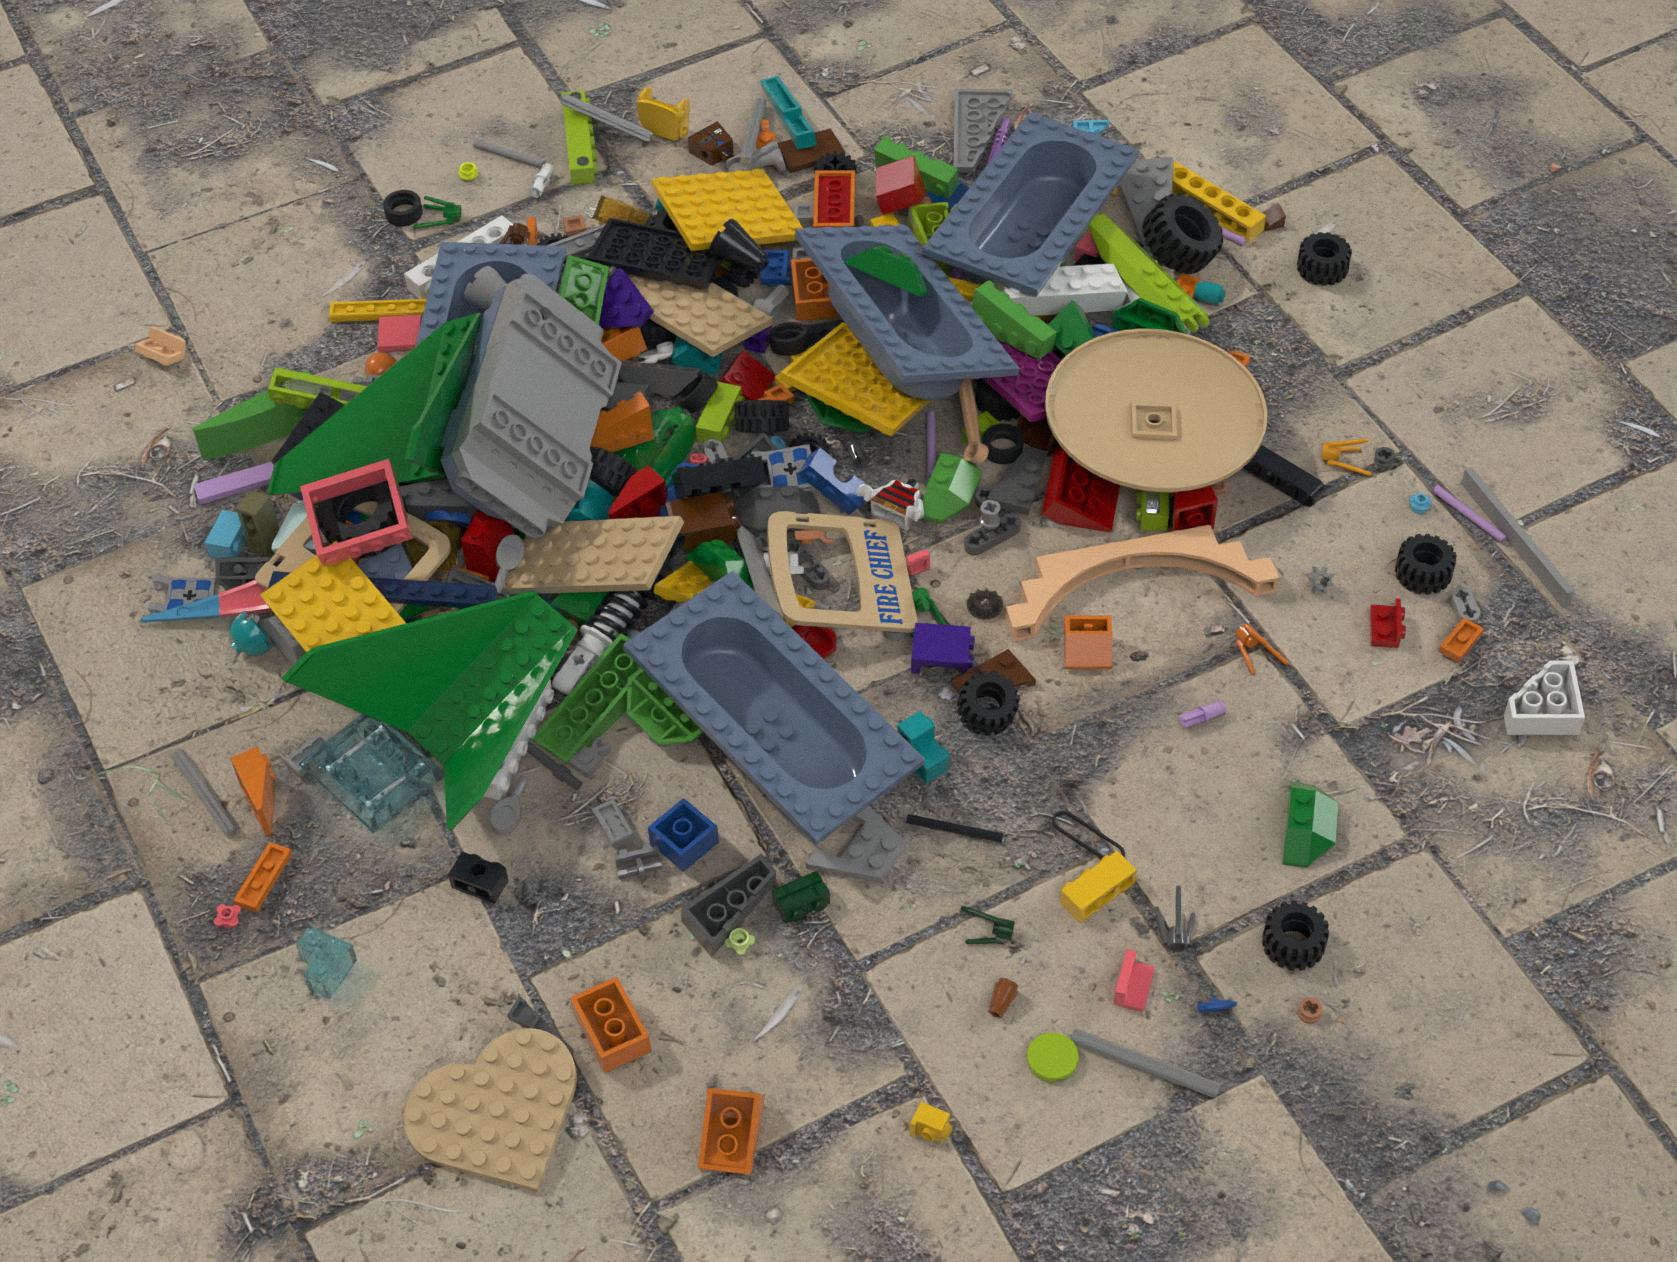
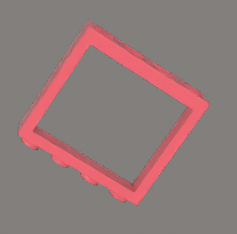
[300,459,413,567]

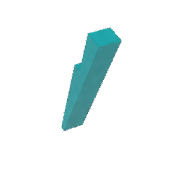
[760,76,816,150]

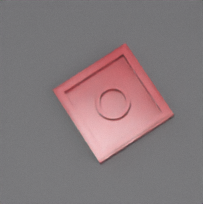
[377,315,422,352]

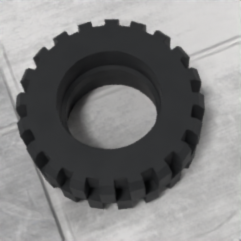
[1142,194,1223,274]
[315,469,408,558]

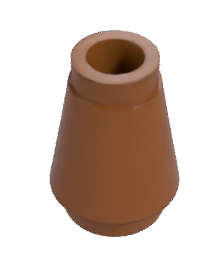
[988,978,1018,1018]

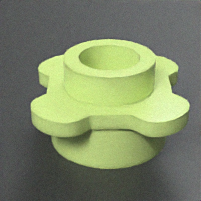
[725,928,755,955]

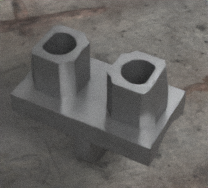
[614,843,662,880]

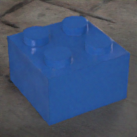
[648,798,719,872]

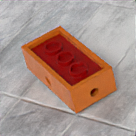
[813,171,855,228]

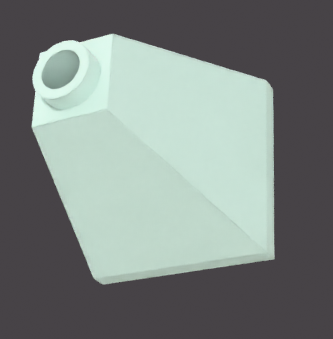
[271,500,317,555]

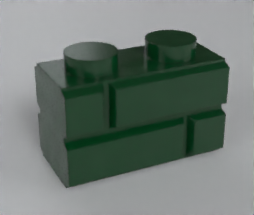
[772,871,830,923]

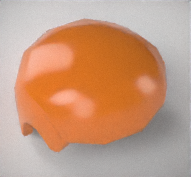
[365,352,397,379]

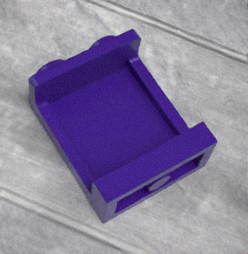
[911,623,975,674]

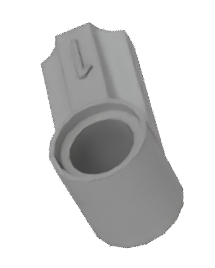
[753,284,791,322]

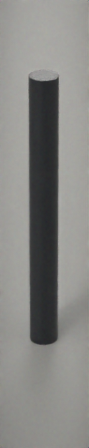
[906,814,1004,843]

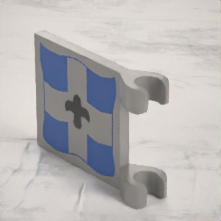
[751,444,813,489]
[148,574,216,615]

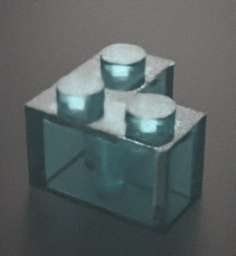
[296,926,357,1000]

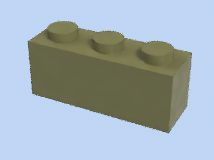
[236,490,280,557]

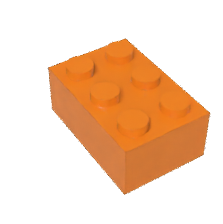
[791,258,838,321]
[570,977,651,1073]

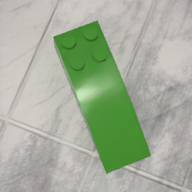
[558,255,609,325]
[192,370,310,460]
[531,633,641,764]

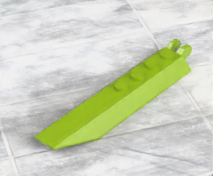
[1088,213,1210,333]

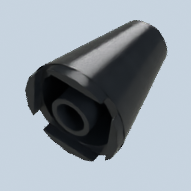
[709,219,769,272]

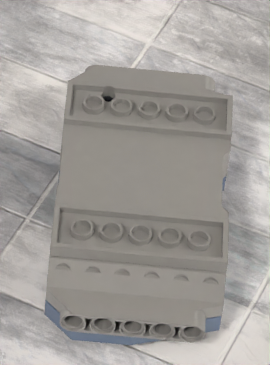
[440,274,622,539]

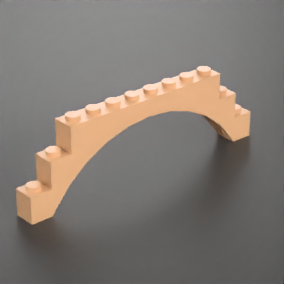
[1005,525,1279,642]

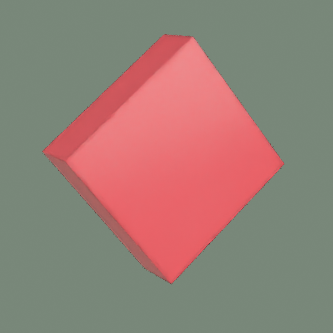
[906,549,930,576]

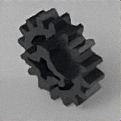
[814,151,857,178]

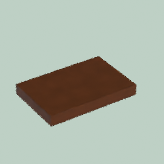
[777,128,845,173]

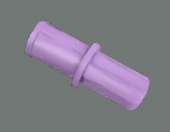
[1179,700,1226,728]

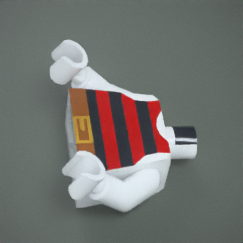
[857,479,924,530]

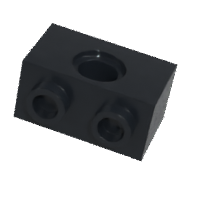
[448,851,509,904]

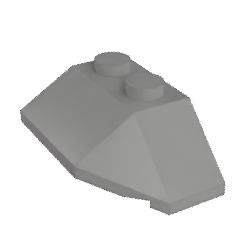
[258,614,306,666]

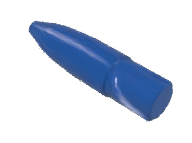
[1197,997,1237,1013]

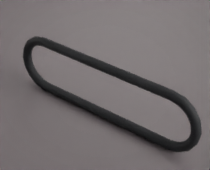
[1052,811,1125,859]

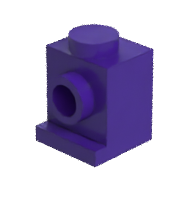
[744,325,772,354]

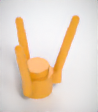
[1322,438,1371,476]

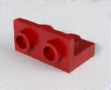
[1369,598,1406,648]
[791,625,837,659]

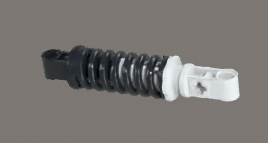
[552,532,685,695]

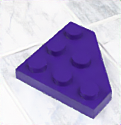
[599,268,654,329]

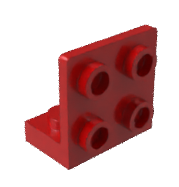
[718,350,775,400]

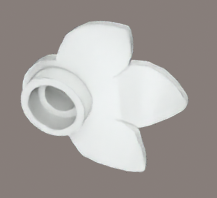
[638,342,674,364]

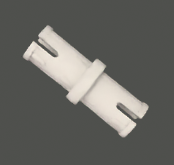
[529,163,554,198]

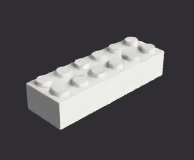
[993,264,1127,316]

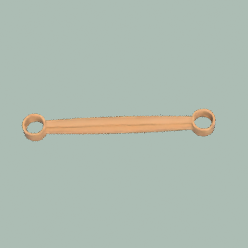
[959,379,988,465]

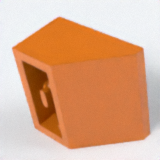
[1063,615,1112,669]

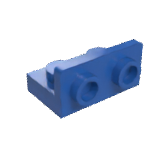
[761,250,792,288]

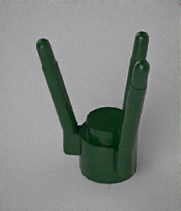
[960,906,1015,945]

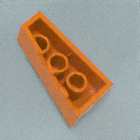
[590,391,654,452]

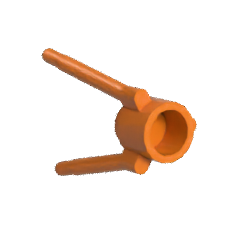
[1235,624,1289,675]

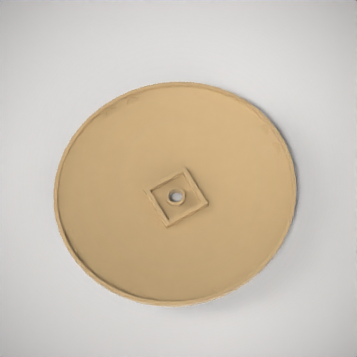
[1045,329,1267,492]

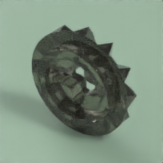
[967,588,1003,619]

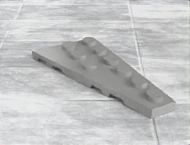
[953,89,1013,173]
[1120,157,1174,260]

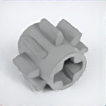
[1305,566,1335,594]

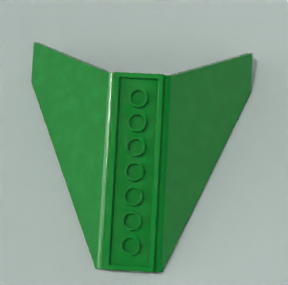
[267,313,482,495]
[281,591,578,831]

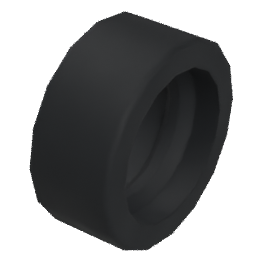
[383,190,423,227]
[769,322,810,356]
[678,372,718,413]
[983,423,1024,465]

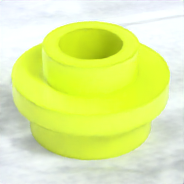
[458,162,478,181]

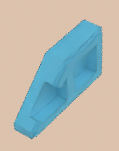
[1073,120,1109,136]

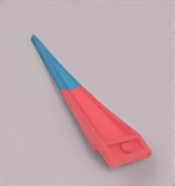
[141,580,273,623]

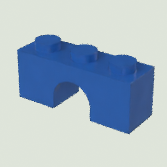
[798,447,866,515]

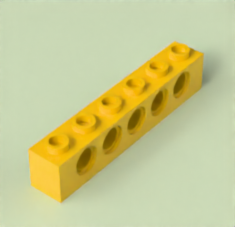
[1172,161,1266,243]

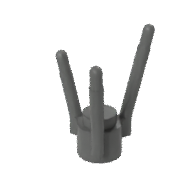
[1154,885,1195,952]

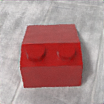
[608,466,667,519]

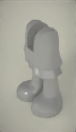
[726,141,786,172]

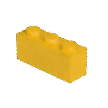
[1060,851,1137,923]

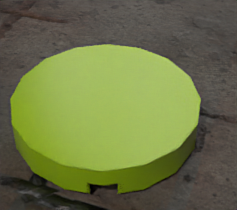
[1027,1032,1079,1082]

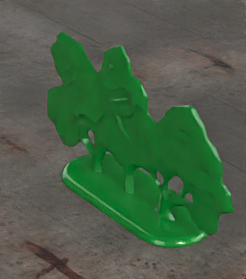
[612,407,696,481]

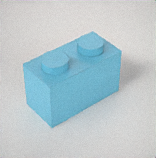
[204,510,246,558]

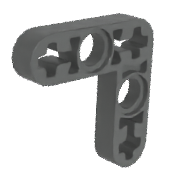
[964,486,1021,555]
[763,540,830,590]

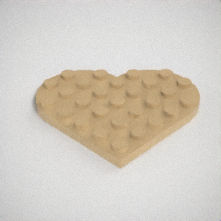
[404,1028,577,1192]

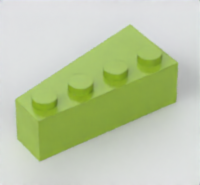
[907,202,950,276]

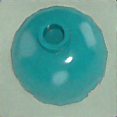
[230,611,275,657]

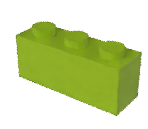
[696,382,745,445]

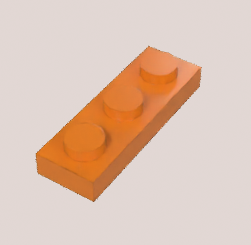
[233,842,292,913]

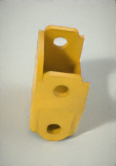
[636,87,690,141]

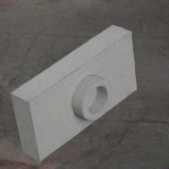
[284,732,337,778]
[592,799,635,849]

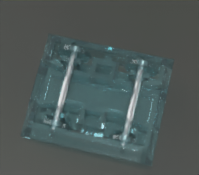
[299,714,444,834]

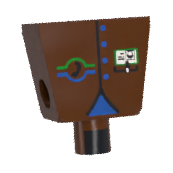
[688,121,734,165]

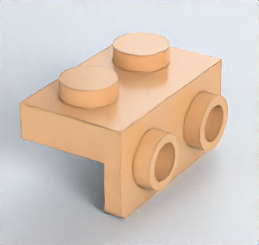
[135,326,186,366]

